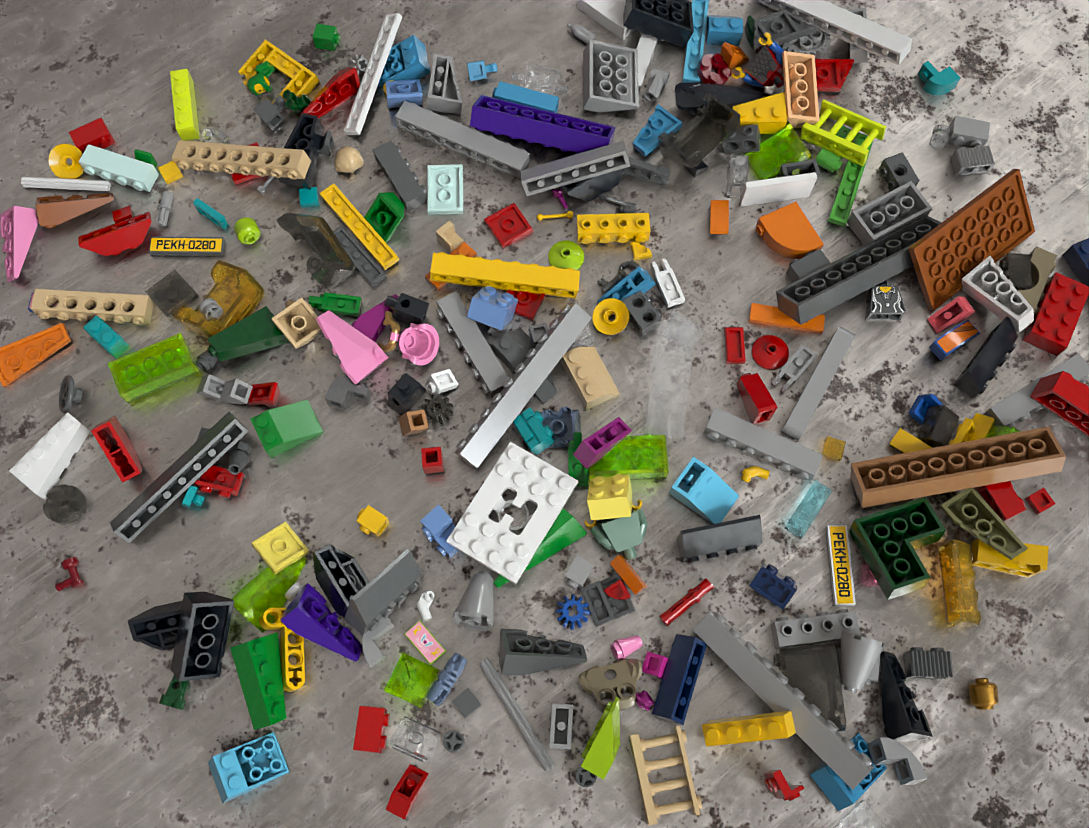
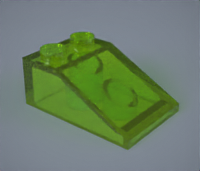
[745,124,812,180]

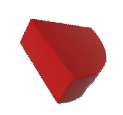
[603,579,631,600]

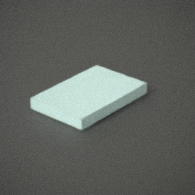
[427,164,463,215]

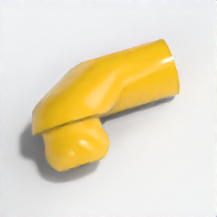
[741,466,770,482]

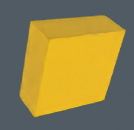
[158,160,183,185]

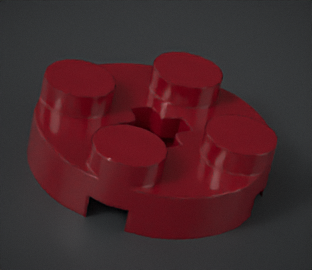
[697,53,731,85]

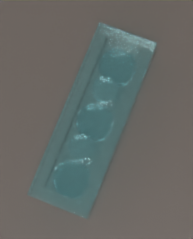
[784,480,832,539]

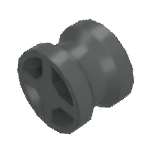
[443,730,465,753]
[575,767,597,787]

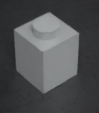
[564,555,594,589]

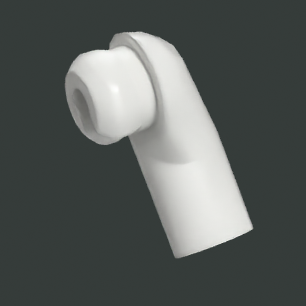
[417,590,435,622]

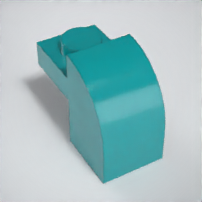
[917,61,961,96]

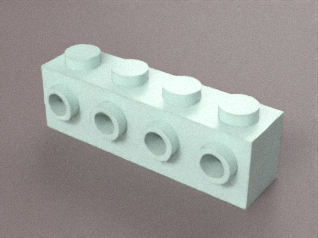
[79,144,159,192]

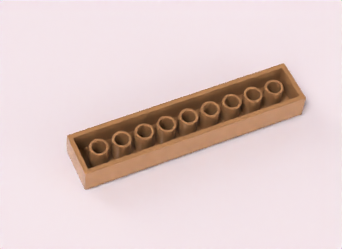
[850,426,1066,508]

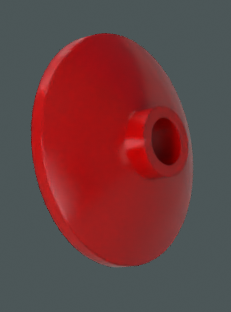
[752,335,789,370]

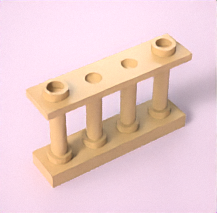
[629,726,702,825]

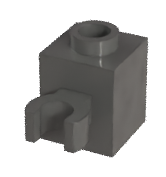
[253,95,286,130]

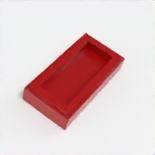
[724,327,746,364]

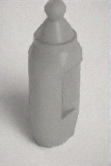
[567,23,596,44]

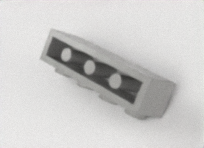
[771,609,861,649]

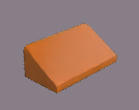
[610,555,647,595]

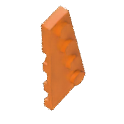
[0,323,71,387]

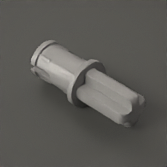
[156,191,174,227]

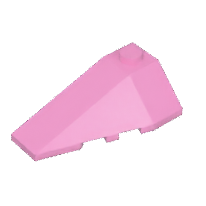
[0,206,39,282]
[316,310,389,385]

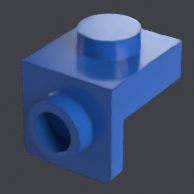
[909,394,943,425]

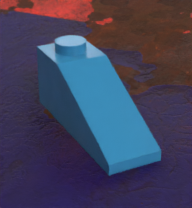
[597,266,656,304]

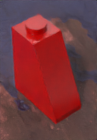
[736,373,778,425]

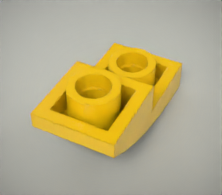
[890,428,932,453]

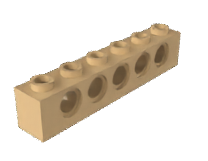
[31,289,154,325]

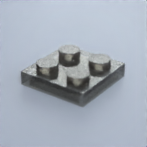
[145,270,199,320]

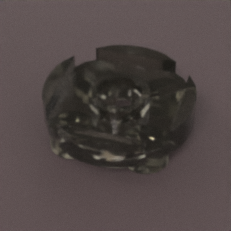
[43,484,87,525]

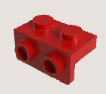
[194,466,245,498]
[764,770,804,801]

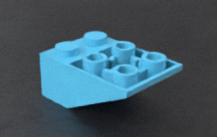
[669,457,739,524]
[208,732,289,803]

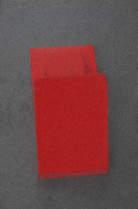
[247,382,280,409]

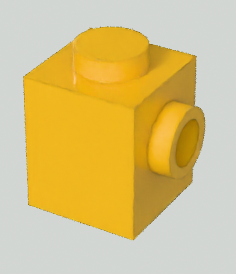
[356,505,390,538]

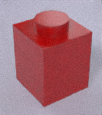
[421,446,444,474]

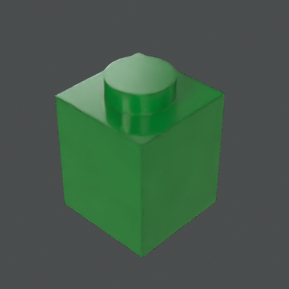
[313,23,341,51]

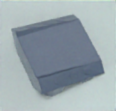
[540,407,581,448]

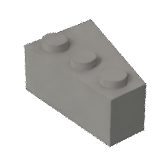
[426,54,463,115]

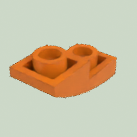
[710,200,729,234]

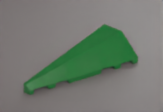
[493,508,587,589]

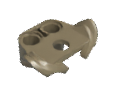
[578,659,642,713]

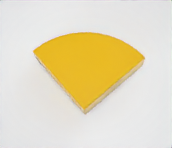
[630,242,652,261]

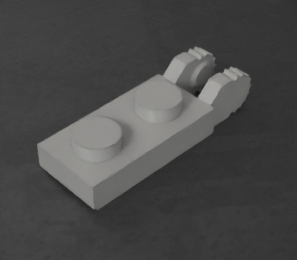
[771,344,818,393]

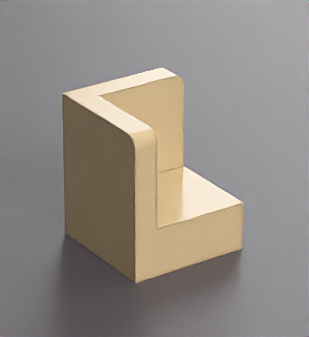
[436,221,464,253]

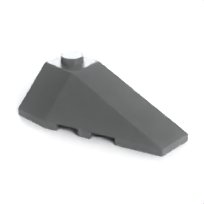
[499,628,587,676]

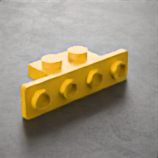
[949,413,995,445]

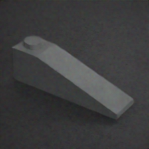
[493,328,557,404]

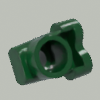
[283,90,311,114]
[159,675,191,710]

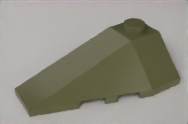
[940,488,1028,560]

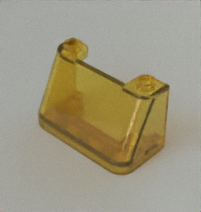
[174,260,264,339]

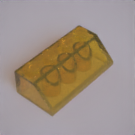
[938,539,981,628]

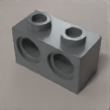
[721,124,761,154]
[622,290,661,337]

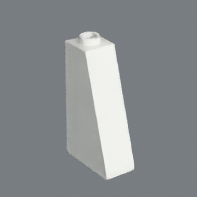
[577,0,634,40]

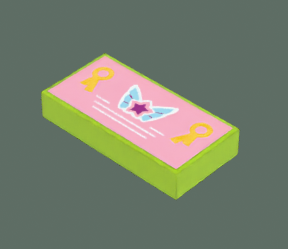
[404,620,447,665]

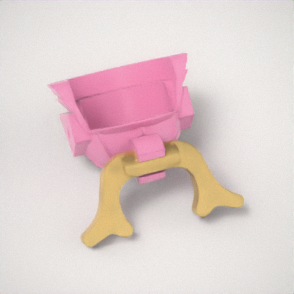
[377,311,439,365]

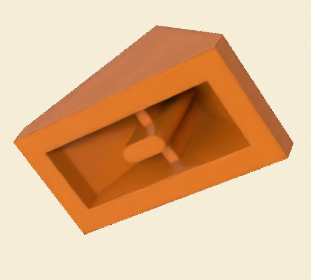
[720,42,749,70]

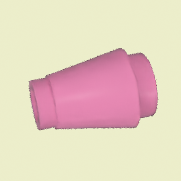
[611,635,643,659]

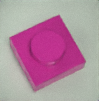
[642,651,668,678]

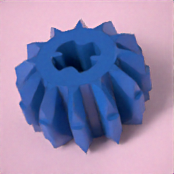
[555,594,590,630]

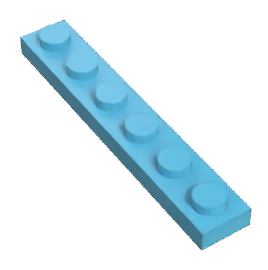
[682,0,709,83]

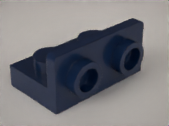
[749,563,797,609]

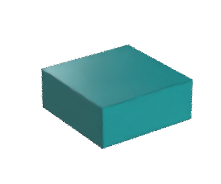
[299,187,320,208]

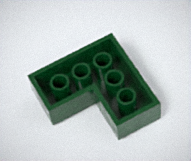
[849,497,946,600]

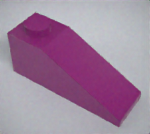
[351,294,399,343]
[573,417,632,469]

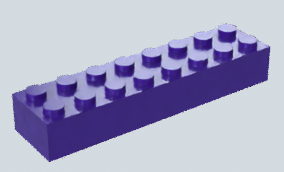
[470,95,616,154]

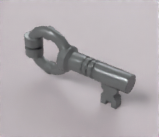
[597,260,639,294]

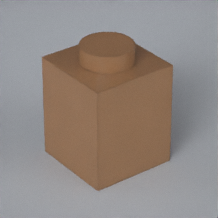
[398,410,429,436]

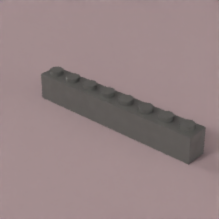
[110,411,248,544]

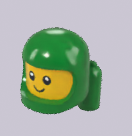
[247,61,275,96]

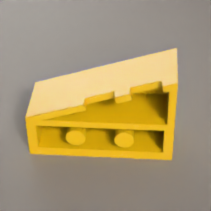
[970,539,1049,578]

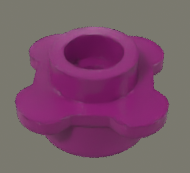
[635,690,654,711]

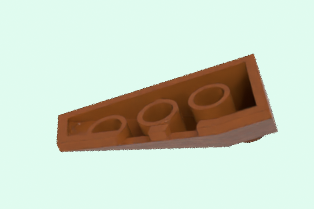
[35,193,114,228]

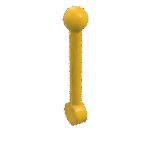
[536,211,574,221]

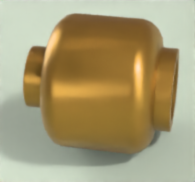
[968,678,999,710]

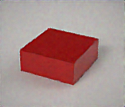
[112,205,134,224]
[1025,487,1056,515]

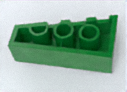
[230,632,287,730]

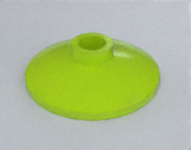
[548,240,584,270]

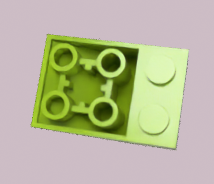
[581,696,620,780]

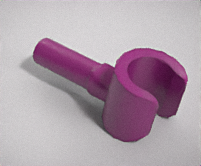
[552,188,568,209]

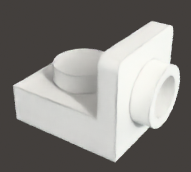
[425,369,458,399]

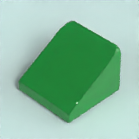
[134,149,157,168]

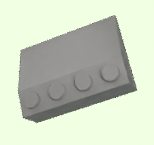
[583,39,639,112]

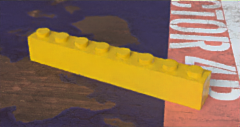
[430,252,580,299]

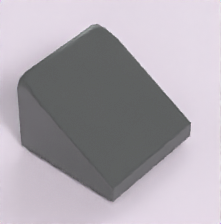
[319,131,334,156]

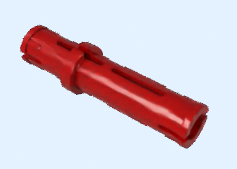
[659,578,714,626]

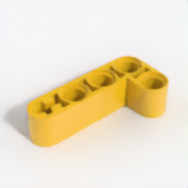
[259,607,305,692]

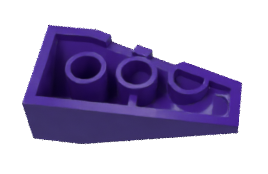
[280,583,363,662]

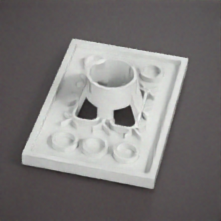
[446,442,578,584]

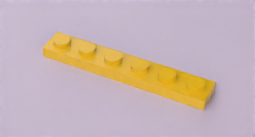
[319,183,399,270]

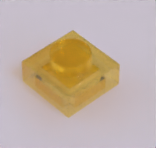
[822,436,846,461]

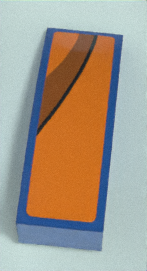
[929,320,981,361]

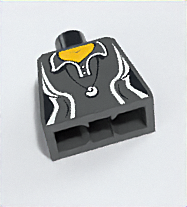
[865,280,906,320]

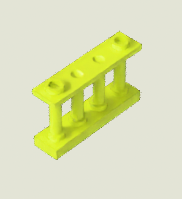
[801,99,887,166]

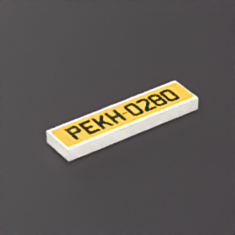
[826,525,856,606]

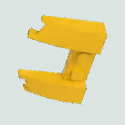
[238,39,320,104]

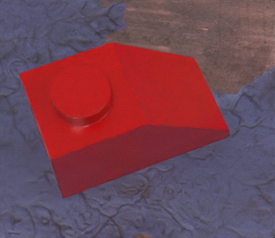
[386,764,429,820]

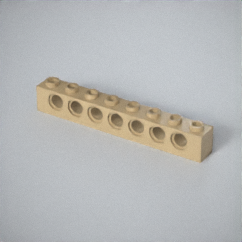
[172,140,311,179]

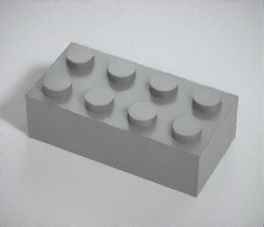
[847,181,932,246]

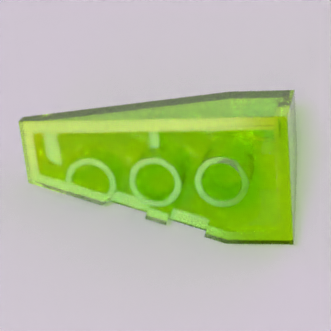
[232,557,308,633]

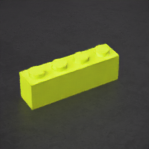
[170,69,200,141]

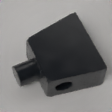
[384,293,430,327]
[388,373,426,416]

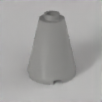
[453,571,494,631]
[840,631,885,693]

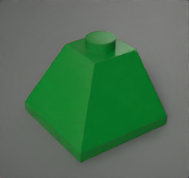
[364,192,404,243]

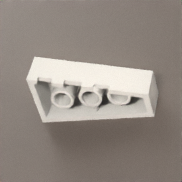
[962,256,1034,333]
[9,412,90,501]

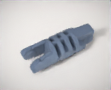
[427,653,467,706]

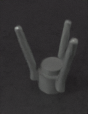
[600,196,636,214]

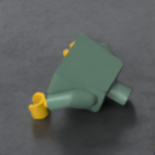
[584,499,648,560]

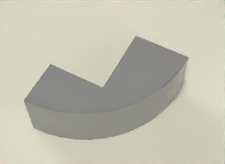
[197,374,253,404]
[362,617,395,668]
[867,737,928,786]

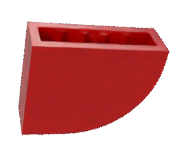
[91,416,142,483]

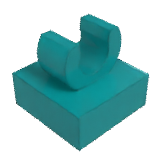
[181,485,205,509]

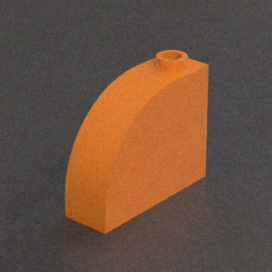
[756,202,824,259]

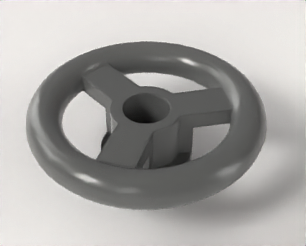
[59,375,82,413]

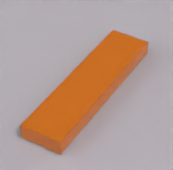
[749,303,825,334]

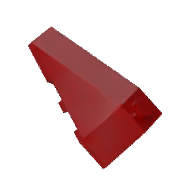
[300,67,360,118]

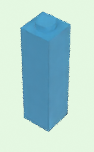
[492,81,559,113]

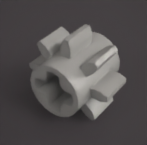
[347,54,368,76]

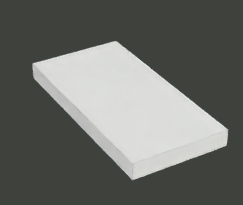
[739,172,817,207]

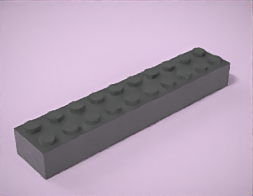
[776,215,942,324]

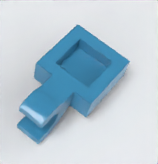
[467,60,498,81]

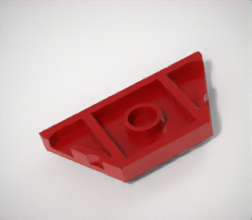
[815,59,854,92]

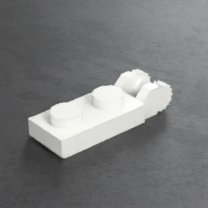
[650,258,685,308]

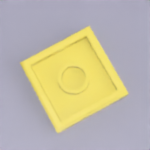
[251,521,309,575]

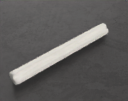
[21,176,111,191]

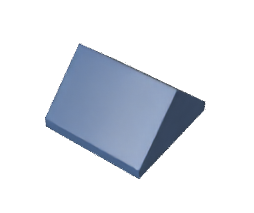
[385,79,422,108]

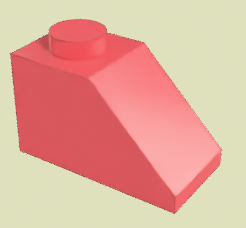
[927,297,975,334]

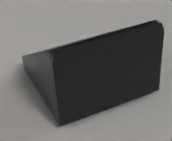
[684,155,708,177]

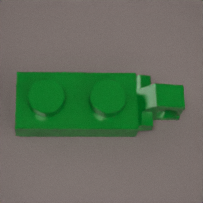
[308,292,362,317]
[568,432,588,487]

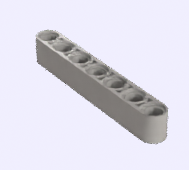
[781,326,856,440]

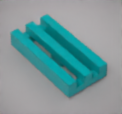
[193,198,229,230]

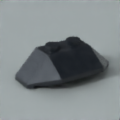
[559,168,625,202]
[312,544,369,618]
[127,600,183,651]

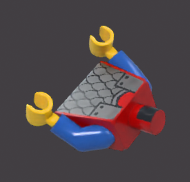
[732,32,784,88]

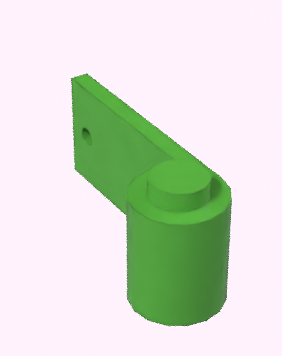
[816,125,857,173]

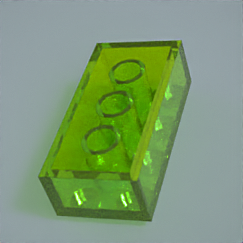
[108,333,200,404]
[588,435,669,482]

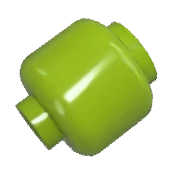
[234,217,261,244]

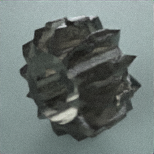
[421,394,454,427]

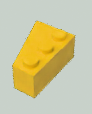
[730,92,787,134]

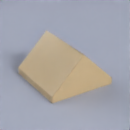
[271,297,322,349]

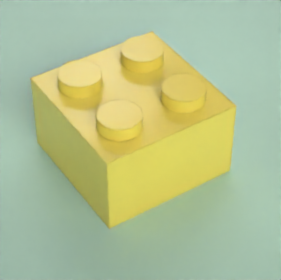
[587,474,633,520]

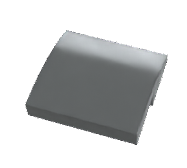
[581,573,636,627]

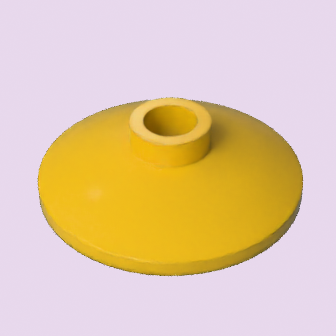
[48,144,84,179]
[592,298,629,335]

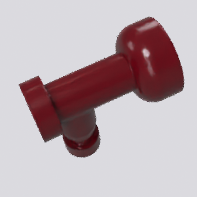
[55,557,85,591]

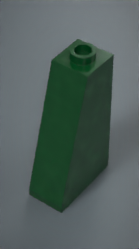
[207,306,289,362]

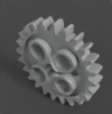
[779,22,831,58]

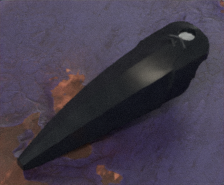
[675,82,772,118]

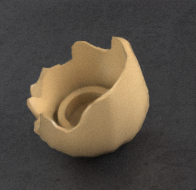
[335,146,364,174]

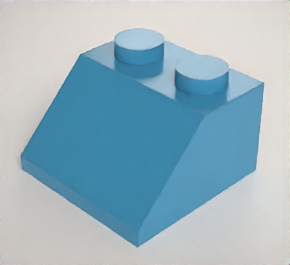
[706,15,743,46]

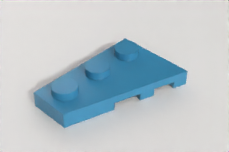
[633,104,682,156]

